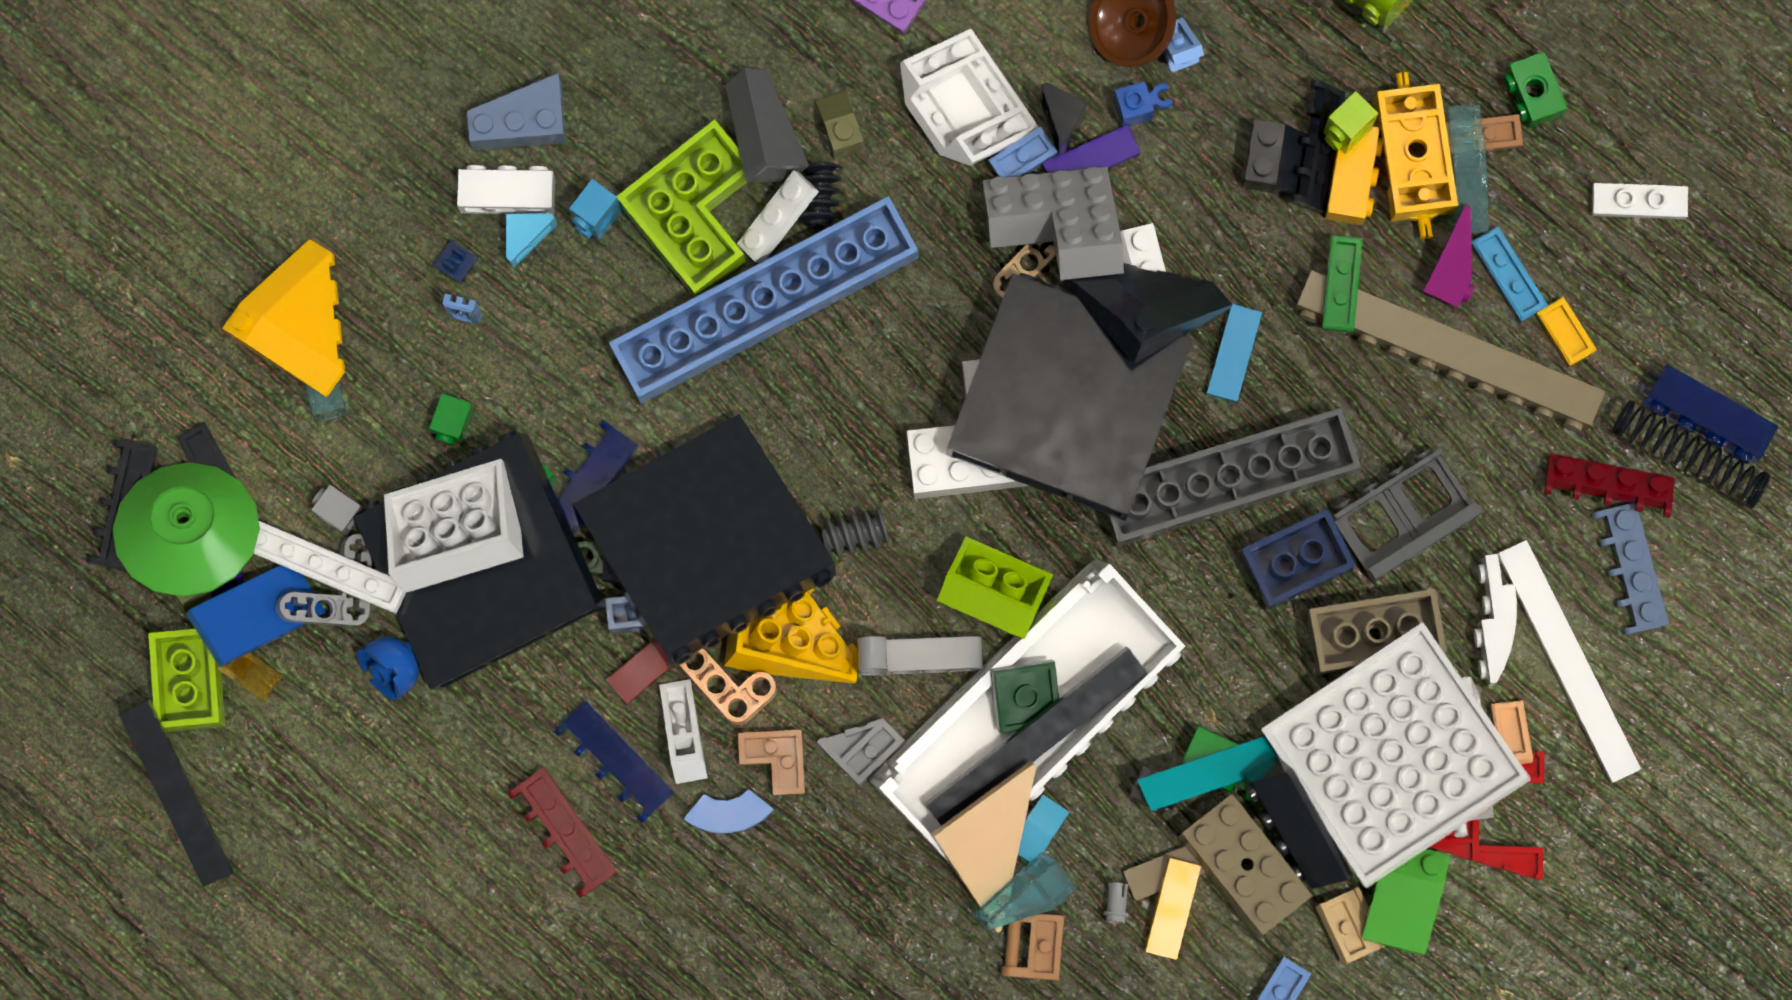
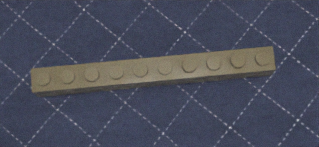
[1294,270,1605,432]

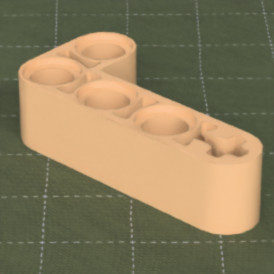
[678,649,777,725]

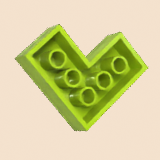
[616,120,747,298]

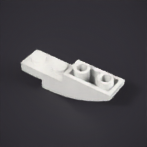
[1474,554,1517,687]

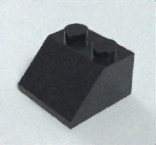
[1242,119,1308,196]

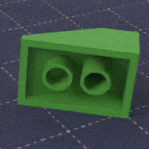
[1361,849,1451,956]

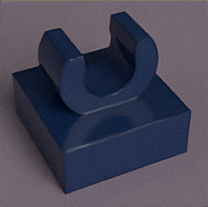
[433,240,478,285]

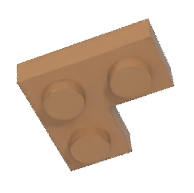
[738,730,805,796]

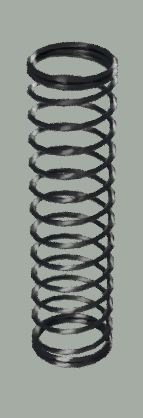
[1611,399,1771,510]

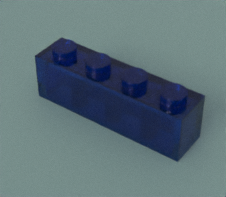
[1644,364,1779,464]

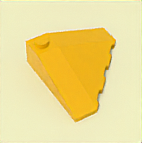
[222,239,345,398]
[724,589,858,684]

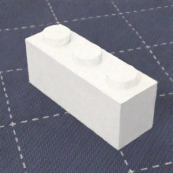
[457,165,555,215]

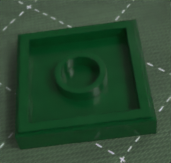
[990,660,1059,734]

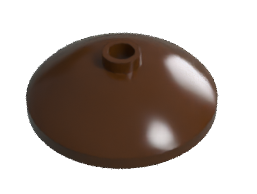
[1089,0,1176,67]

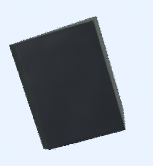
[1040,83,1087,156]

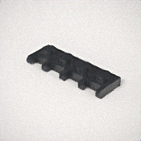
[1291,80,1346,213]
[86,439,158,571]

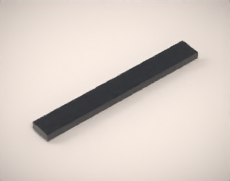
[924,646,1147,826]

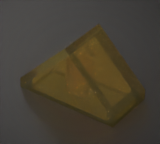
[218,653,283,702]

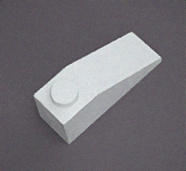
[659,679,707,784]

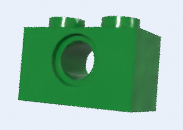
[1503,52,1568,129]

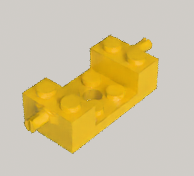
[1373,72,1458,239]

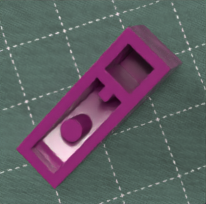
[1424,204,1475,307]

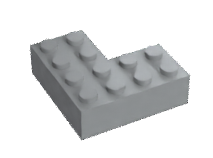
[982,167,1124,280]

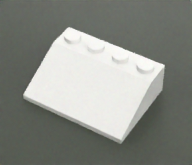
[384,459,523,593]

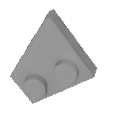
[817,718,906,787]

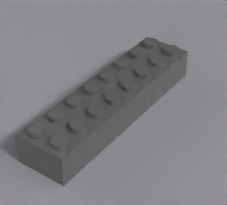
[1106,407,1361,548]

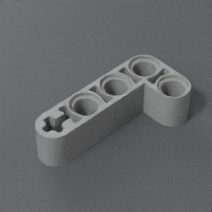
[857,636,983,676]

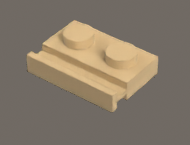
[1316,887,1385,965]

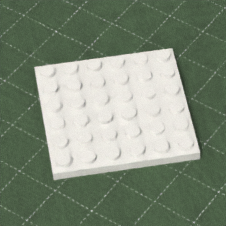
[1261,622,1531,888]

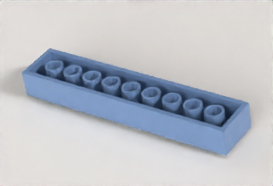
[609,196,919,404]

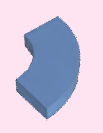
[684,789,774,834]

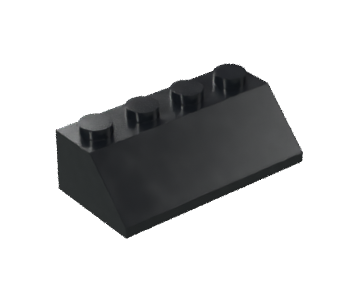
[1243,755,1353,889]

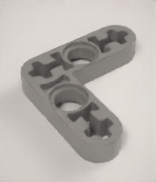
[275,534,372,627]

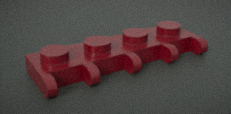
[1544,453,1675,518]
[507,767,617,899]

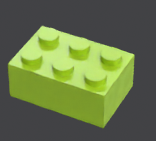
[937,536,1054,639]
[148,629,225,732]

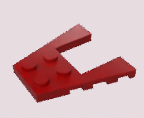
[1428,751,1544,881]

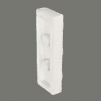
[737,170,819,264]

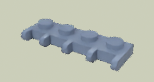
[1592,503,1669,636]

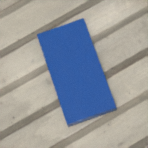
[186,565,326,667]

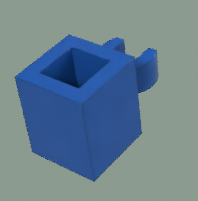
[1113,82,1173,127]

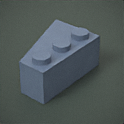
[467,73,566,150]

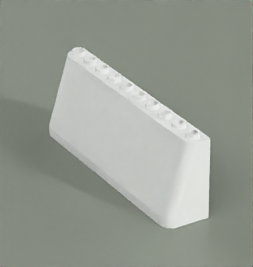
[869,560,1185,865]

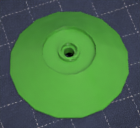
[112,462,260,597]

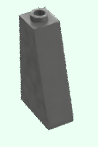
[725,67,809,182]

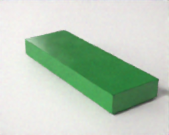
[1322,235,1363,333]

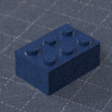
[1239,508,1356,611]

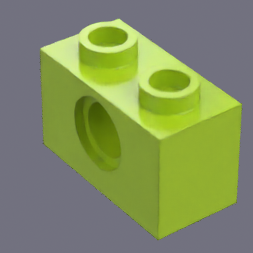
[1323,91,1378,155]

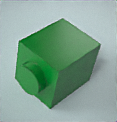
[429,394,475,446]

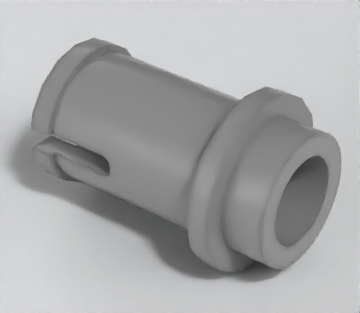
[1103,882,1129,924]

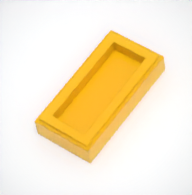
[1535,297,1597,368]

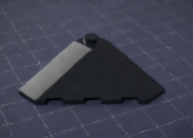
[1056,263,1232,364]

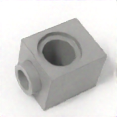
[311,485,363,536]

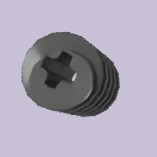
[821,508,890,557]

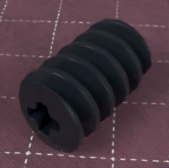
[798,162,843,231]

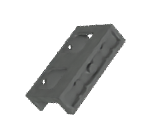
[1332,448,1482,583]

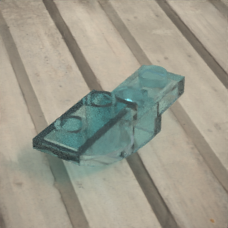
[1447,104,1488,234]

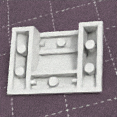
[900,29,1039,166]

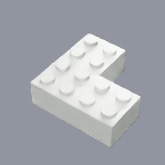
[907,360,1029,499]

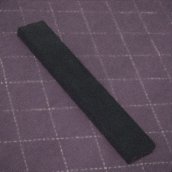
[119,699,234,887]

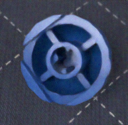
[357,636,418,700]

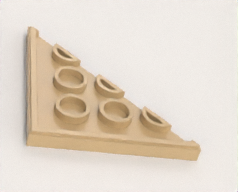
[931,761,1036,933]

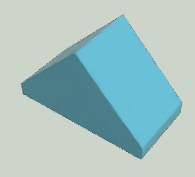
[506,213,558,268]
[1018,795,1069,866]

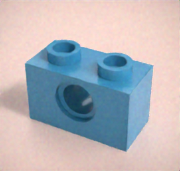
[569,179,622,240]

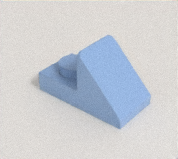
[1163,17,1204,72]

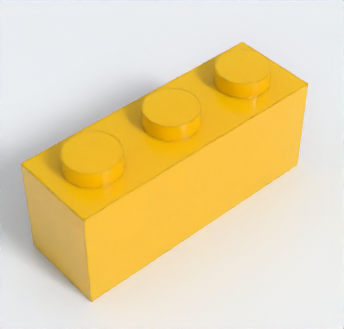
[1325,127,1383,225]

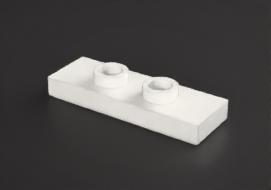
[1592,183,1688,219]

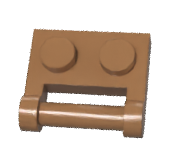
[1001,911,1064,981]

